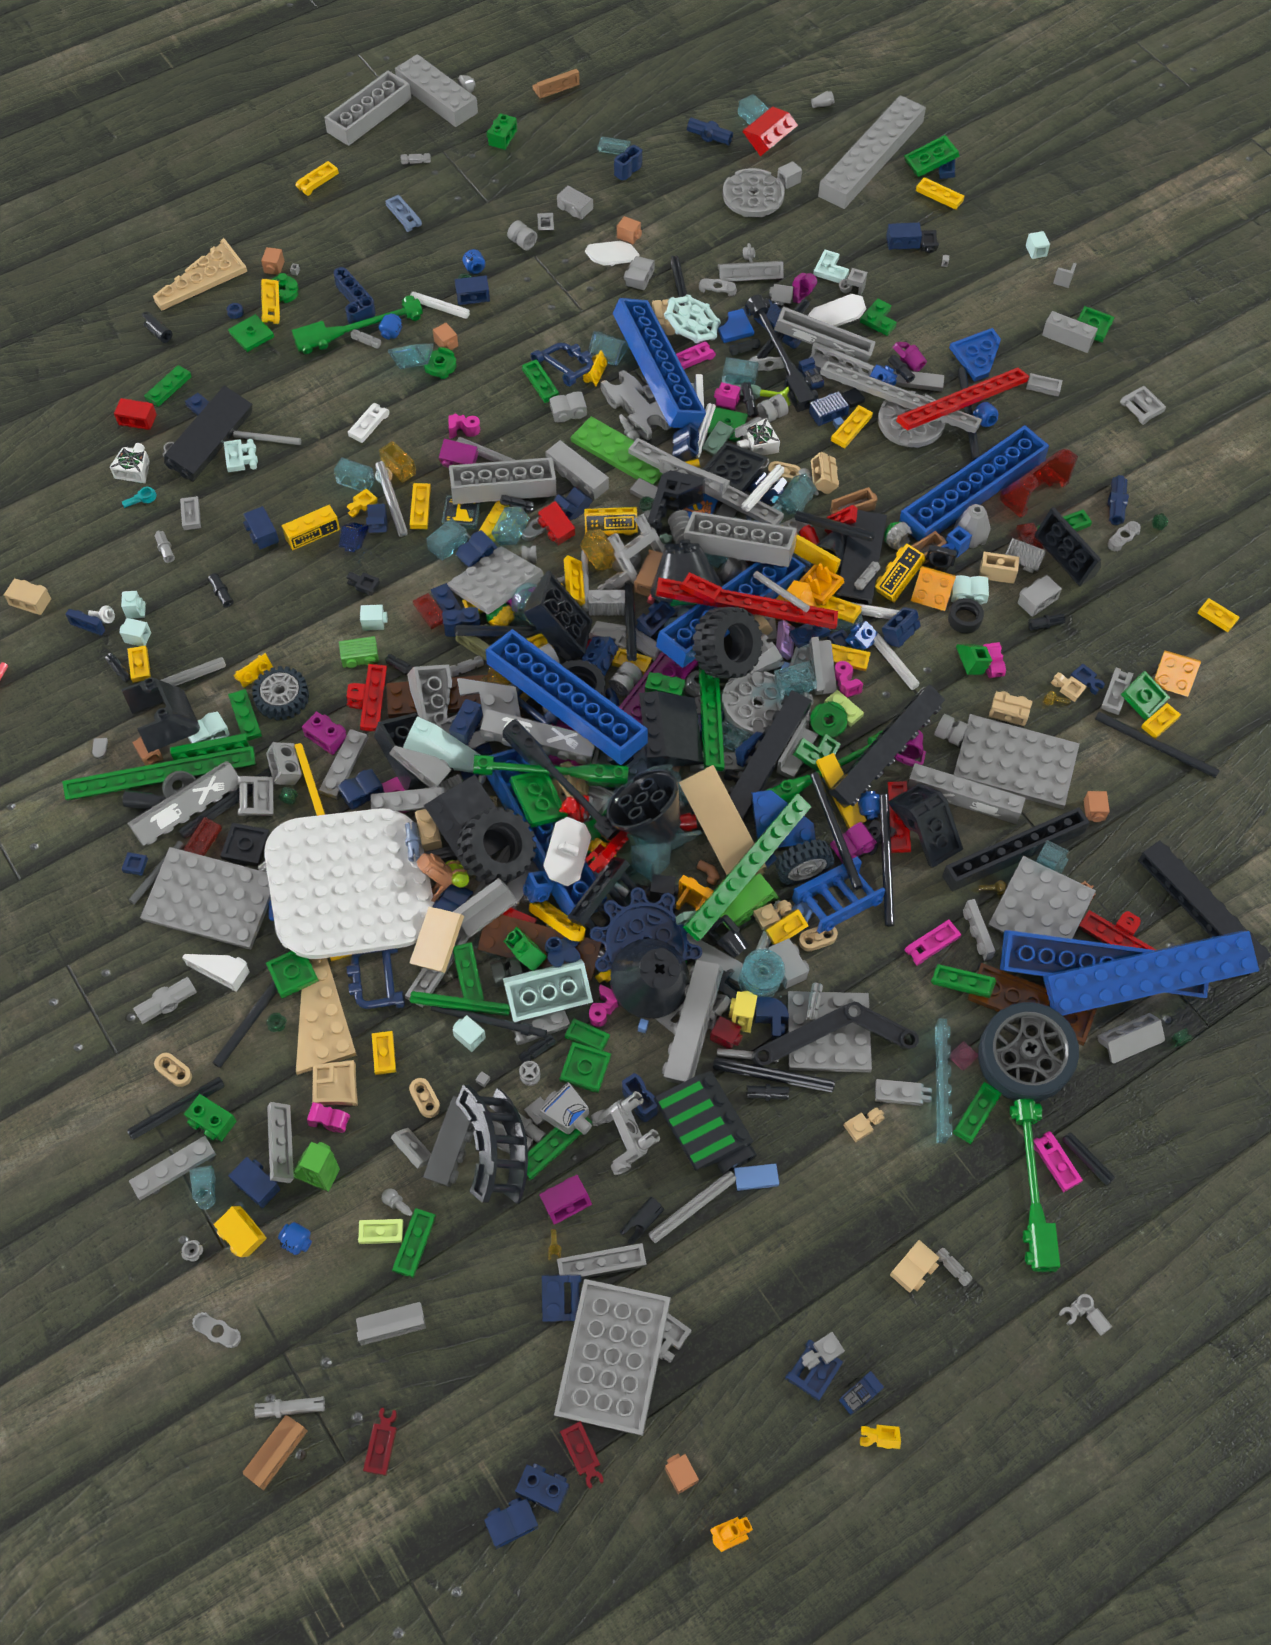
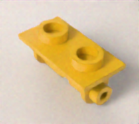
[583,350,608,386]
[234,653,273,688]

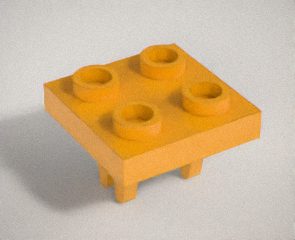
[800,563,844,606]
[911,566,956,611]
[1154,650,1201,697]
[675,875,713,911]

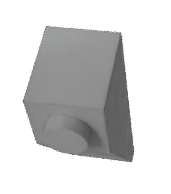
[389,746,451,788]

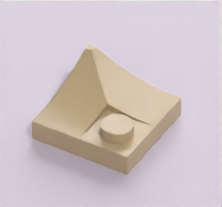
[312,1060,358,1106]

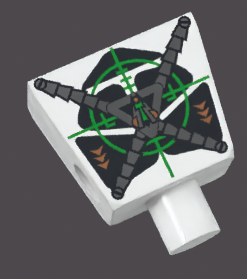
[737,418,780,456]
[110,443,150,483]

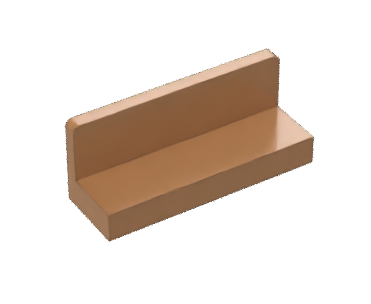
[532,69,580,99]
[243,1415,308,1490]

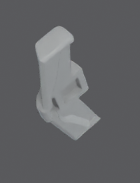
[589,621,661,661]

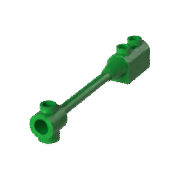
[292,295,423,354]
[767,731,883,803]
[473,755,628,788]
[1010,1099,1060,1272]

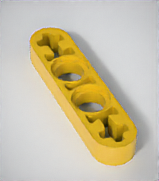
[529,901,586,941]

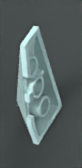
[403,717,480,773]

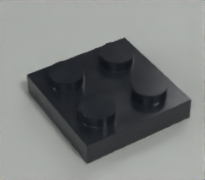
[220,823,270,866]

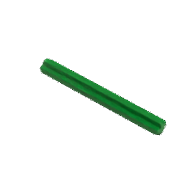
[410,991,510,1016]

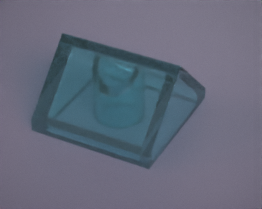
[588,331,629,366]
[388,343,433,369]
[631,842,671,882]

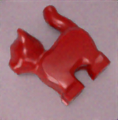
[559,795,590,823]

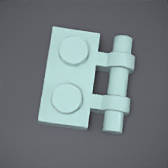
[224,439,258,472]

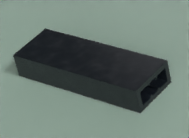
[164,386,253,482]
[836,510,887,605]

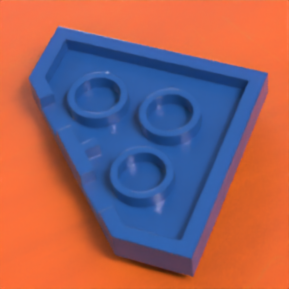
[949,328,1001,382]
[751,790,816,847]

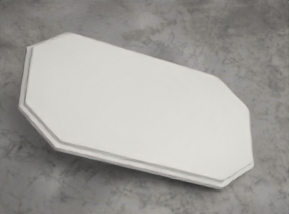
[585,241,639,266]
[808,294,866,327]
[543,817,591,886]

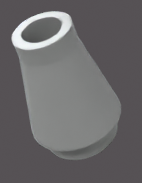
[811,91,834,108]

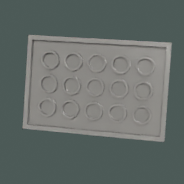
[953,714,1080,809]
[140,847,271,950]
[554,1279,671,1436]

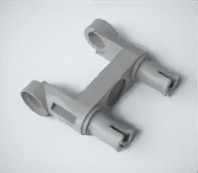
[608,514,665,584]
[590,1091,660,1175]

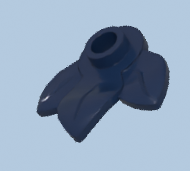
[545,937,580,967]

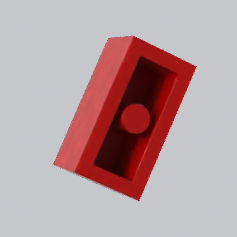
[114,398,157,430]
[537,501,575,546]

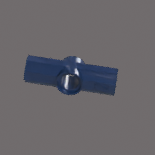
[687,118,733,145]
[1107,475,1129,526]

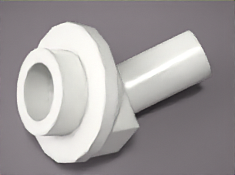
[88,606,115,624]

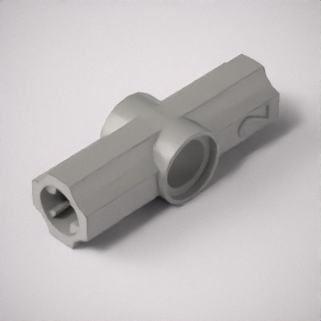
[133,977,197,1024]

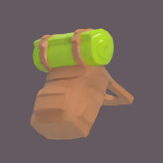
[416,853,469,902]

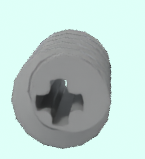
[668,510,690,544]

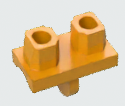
[710,1517,753,1552]

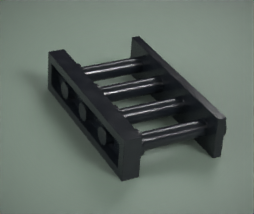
[567,856,650,950]

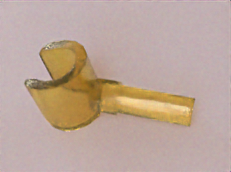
[1044,691,1071,705]
[979,880,1007,895]
[548,1229,561,1260]

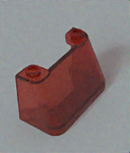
[1000,449,1078,518]

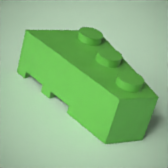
[720,873,781,930]
[293,1142,340,1192]

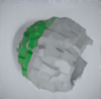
[884,521,912,550]

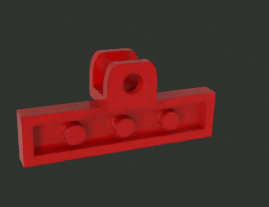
[347,664,387,732]
[888,781,911,853]
[584,830,629,874]
[1078,910,1156,950]

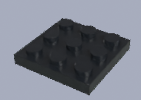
[702,442,769,493]

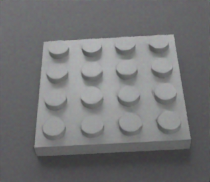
[447,546,544,615]
[988,856,1096,939]
[787,991,872,1072]

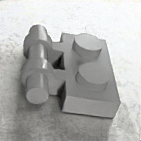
[659,1313,692,1363]

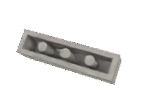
[545,440,609,500]

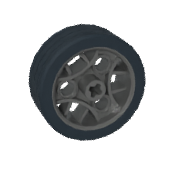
[978,1002,1079,1102]

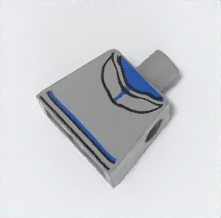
[540,1083,592,1135]

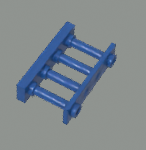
[792,856,885,934]

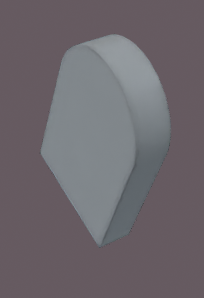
[92,738,108,759]

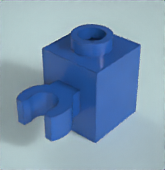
[941,525,972,558]

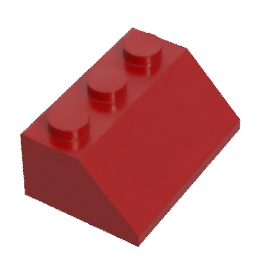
[742,106,798,157]

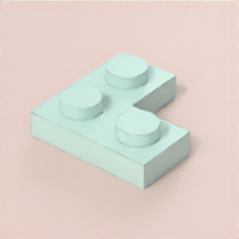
[813,250,849,283]

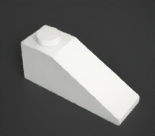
[182,954,250,992]

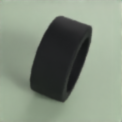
[948,598,984,634]

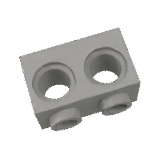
[266,742,302,785]

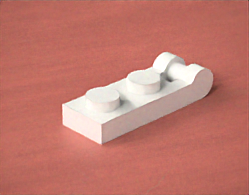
[348,403,389,443]

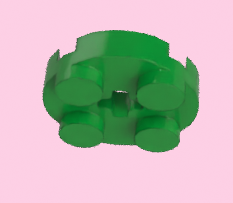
[271,273,299,303]
[423,347,457,379]
[810,701,848,739]

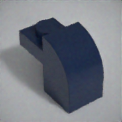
[747,472,787,504]
[554,487,593,520]
[366,504,387,533]
[755,997,789,1041]

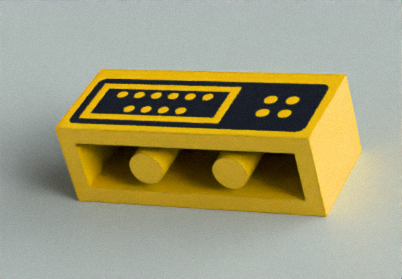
[282,505,340,551]
[584,507,638,537]
[875,543,925,603]

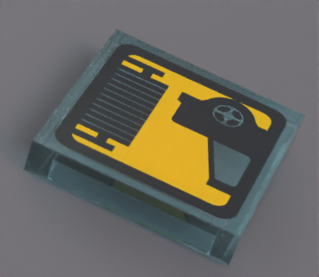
[442,495,481,529]

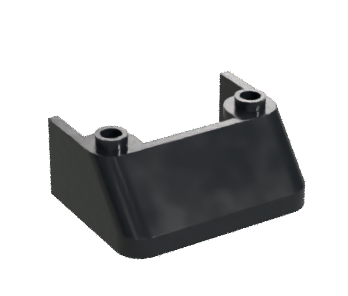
[121,677,200,753]

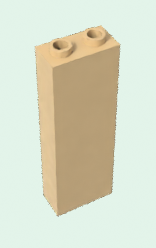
[679,765,767,875]

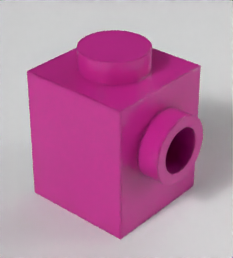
[714,382,741,410]

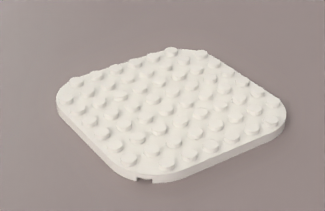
[265,809,434,959]

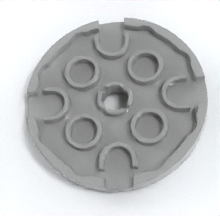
[723,168,785,217]
[878,391,945,448]
[721,669,791,736]

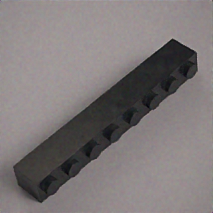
[828,684,945,808]
[728,690,812,822]
[942,807,1090,892]
[1138,840,1271,976]

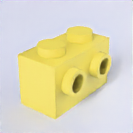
[729,991,757,1033]

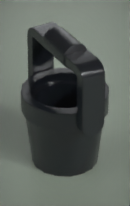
[926,545,957,573]
[707,914,749,958]

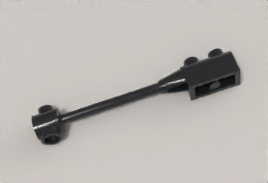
[745,294,818,412]
[503,719,620,841]

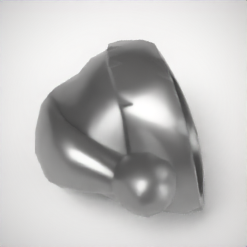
[716,558,748,585]

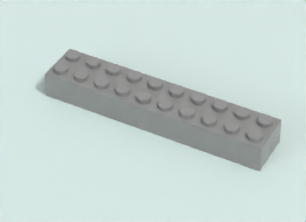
[818,95,926,209]

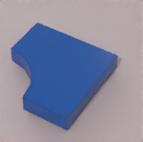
[718,309,754,343]

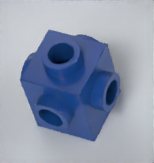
[869,364,898,386]
[845,621,878,650]
[523,870,554,903]

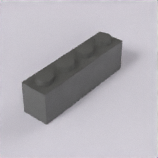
[423,1096,474,1188]

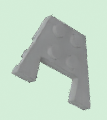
[457,678,521,750]

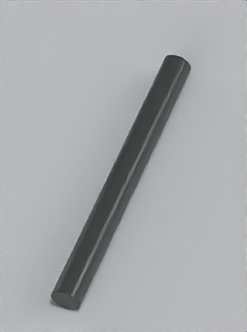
[129,841,185,905]

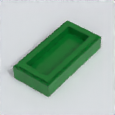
[565,1018,610,1051]

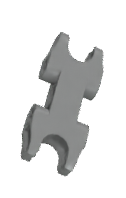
[600,370,671,440]

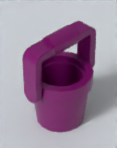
[792,273,817,304]
[892,342,927,372]
[895,730,926,767]

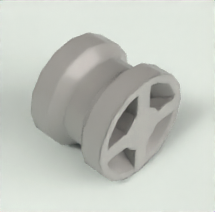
[522,546,537,563]
[519,1061,540,1086]

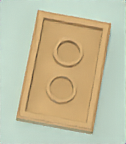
[410,907,464,973]

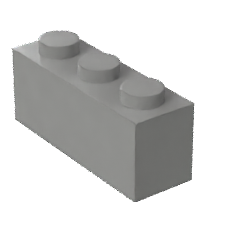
[1042,311,1098,353]

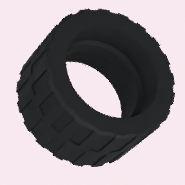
[561,660,606,698]

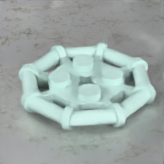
[664,294,721,344]

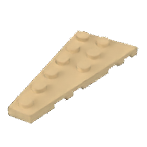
[153,238,247,311]
[296,958,357,1075]

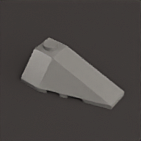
[407,664,452,725]

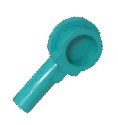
[122,487,157,508]

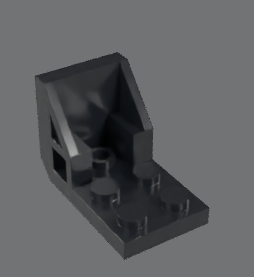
[648,470,705,533]
[889,783,963,868]

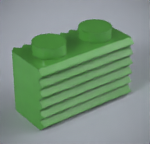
[339,636,379,668]

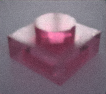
[949,1041,979,1071]

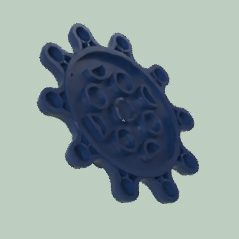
[590,887,703,972]

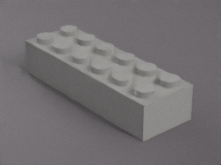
[395,54,478,127]
[324,71,411,146]
[449,457,556,504]
[684,511,797,567]

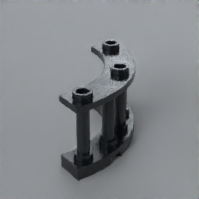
[455,1084,528,1204]

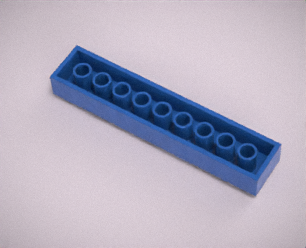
[613,298,706,429]
[899,425,1049,541]
[656,556,806,668]
[486,629,648,765]
[486,749,607,915]
[1000,930,1209,998]
[1043,931,1259,1016]

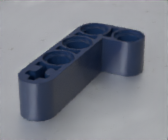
[334,267,376,324]

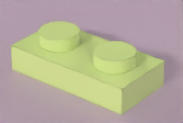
[824,690,864,727]
[358,1219,403,1244]

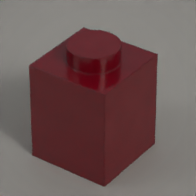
[710,1016,743,1049]

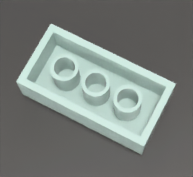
[503,959,593,1022]

